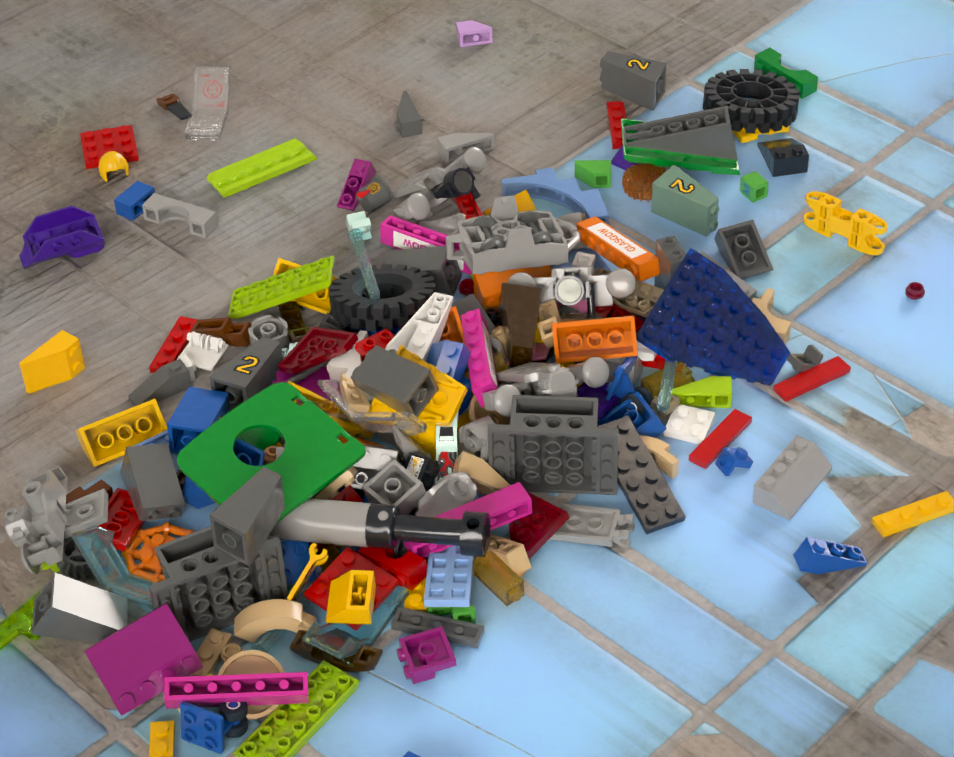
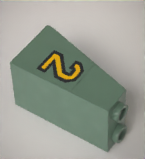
[651,165,719,237]

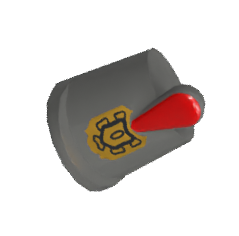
[356,175,392,212]

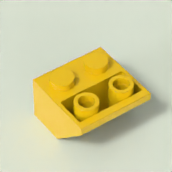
[326,570,376,624]

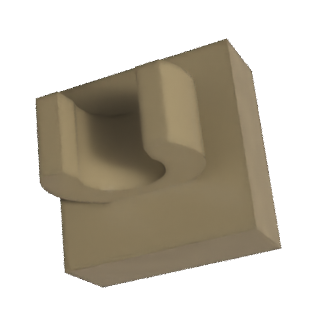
[651,391,680,419]

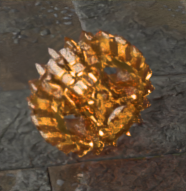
[622,163,667,202]

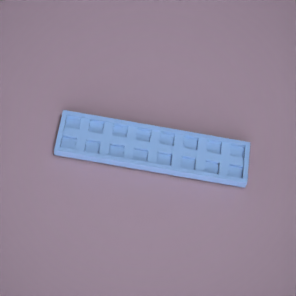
[424,492,480,607]

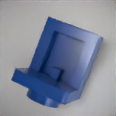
[715,447,753,476]

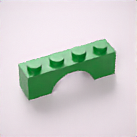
[754,47,818,99]

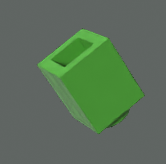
[740,171,769,203]

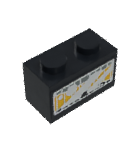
[404,453,440,491]

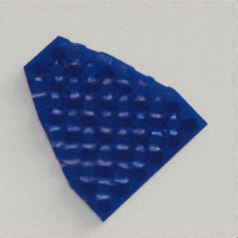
[636,247,791,386]

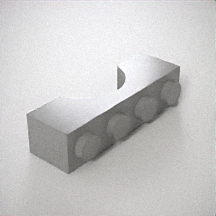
[142,193,218,239]

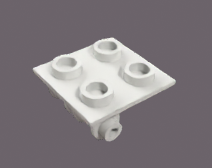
[177,331,229,371]

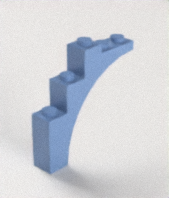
[501,168,609,225]

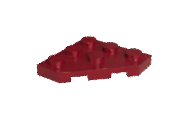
[278,326,358,374]
[509,491,570,560]

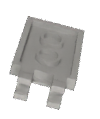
[549,503,635,548]

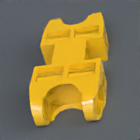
[803,191,888,255]

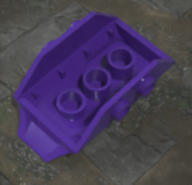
[19,205,105,269]

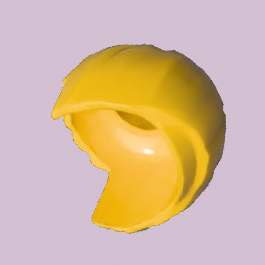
[99,151,129,182]

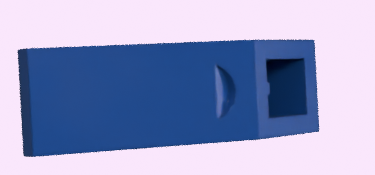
[793,537,868,574]

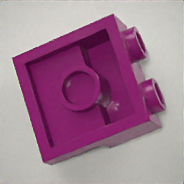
[396,626,457,684]

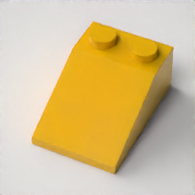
[19,330,85,394]

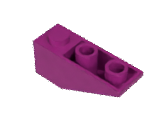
[337,158,376,211]

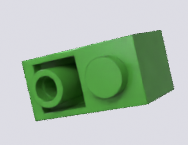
[574,160,611,188]

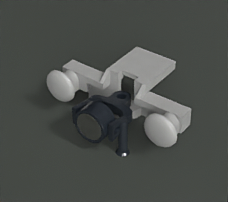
[391,147,486,222]
[507,266,636,317]

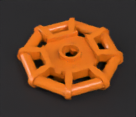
[121,522,195,584]

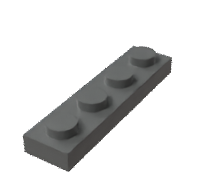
[391,607,485,649]

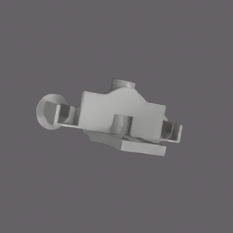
[482,357,609,418]
[4,466,108,574]

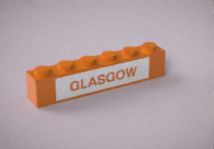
[576,216,660,282]

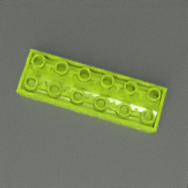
[207,138,317,198]
[228,255,335,319]
[233,660,360,757]

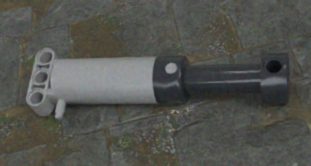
[270,498,490,557]

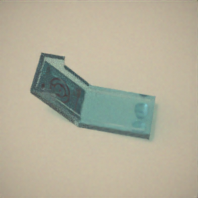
[72,526,155,610]
[302,585,409,660]

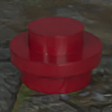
[459,279,474,296]
[905,282,925,300]

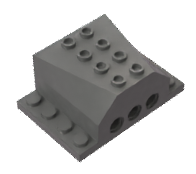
[488,395,619,495]
[149,526,288,642]

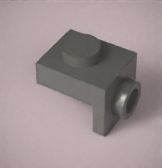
[787,345,823,373]

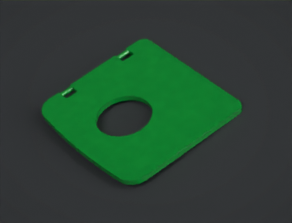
[177,382,366,524]

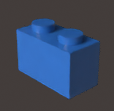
[114,181,155,221]

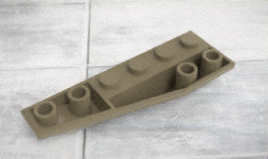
[593,267,680,323]

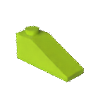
[670,376,732,408]

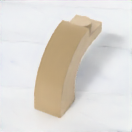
[750,288,791,349]
[537,299,561,348]
[640,436,679,479]
[234,599,316,643]

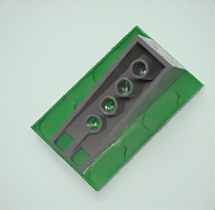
[621,106,740,175]

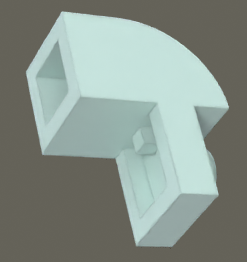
[346,211,372,243]

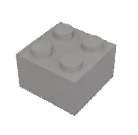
[363,459,426,515]

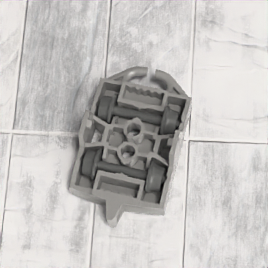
[446,196,581,275]

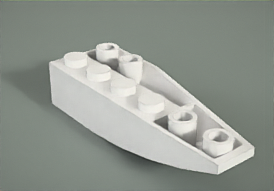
[385,292,454,362]

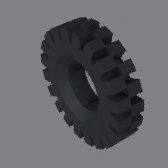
[703,69,800,134]
[329,264,436,331]

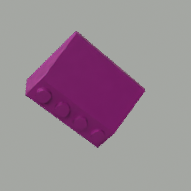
[84,603,204,716]

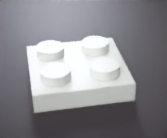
[664,404,715,444]

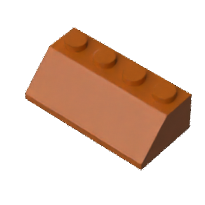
[473,265,552,311]
[552,316,638,363]

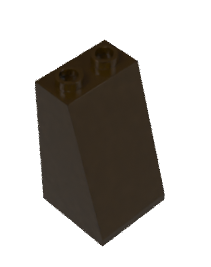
[500,283,542,368]

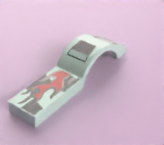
[435,410,459,484]

